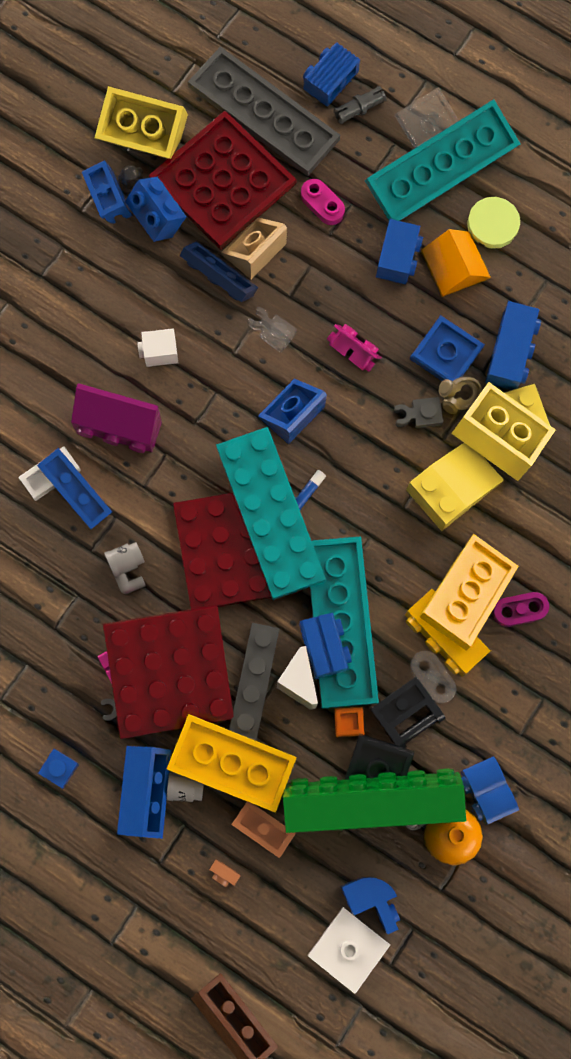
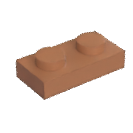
[231,802,296,858]

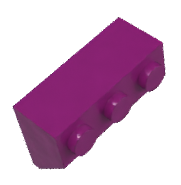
[71,383,162,453]

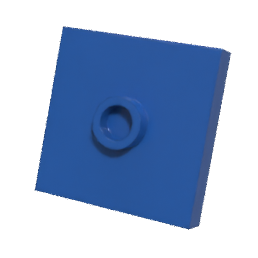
[410,315,485,381]

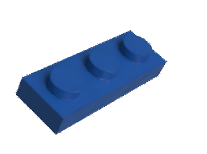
[37,448,112,530]

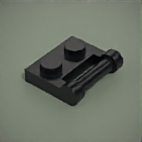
[370,676,446,748]

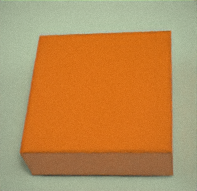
[334,707,365,737]

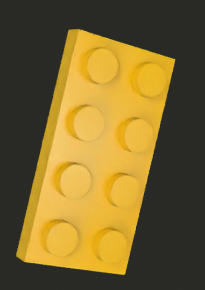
[420,534,519,650]
[167,714,297,813]

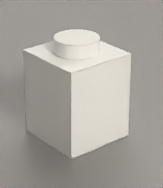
[138,328,178,367]

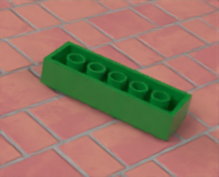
[283,769,467,833]

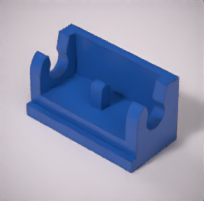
[82,160,133,224]

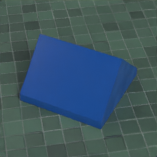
[258,379,327,444]

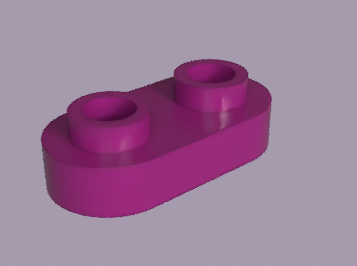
[492,592,549,627]

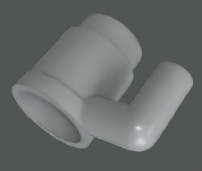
[104,542,146,594]
[167,771,204,802]

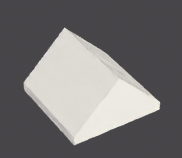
[277,646,318,710]

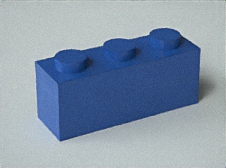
[485,301,541,390]
[117,746,172,839]

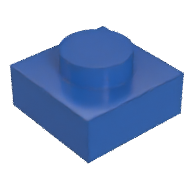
[38,749,79,789]

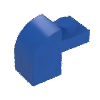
[340,877,400,934]

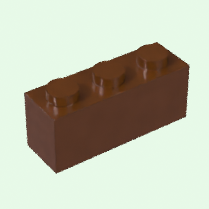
[191,973,278,1059]

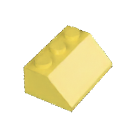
[95,86,188,159]
[451,382,555,481]

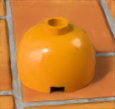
[423,810,483,866]

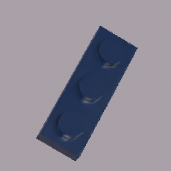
[180,241,258,302]

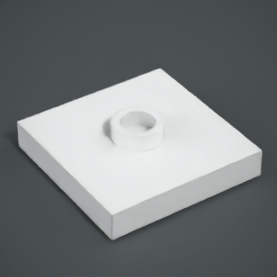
[308,907,390,994]

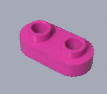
[301,179,345,225]

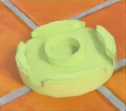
[467,197,520,249]

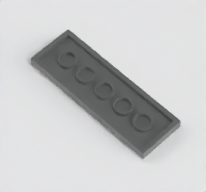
[188,46,340,176]

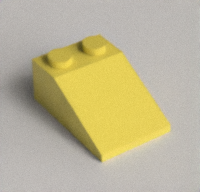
[406,443,504,531]

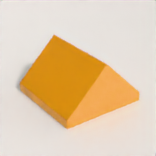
[421,229,490,297]

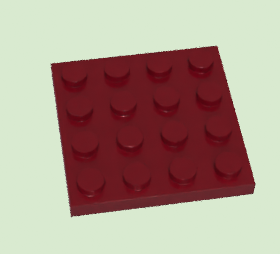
[149,111,297,250]
[173,493,301,609]
[103,605,234,739]

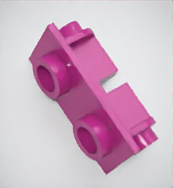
[327,324,382,372]

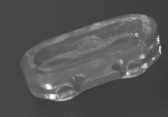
[410,651,456,704]

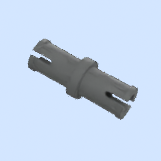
[334,86,386,124]

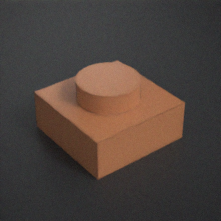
[209,859,241,887]

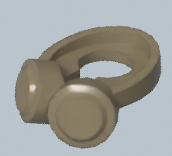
[439,377,482,414]

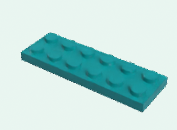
[365,99,521,221]
[216,427,326,600]
[310,536,379,709]

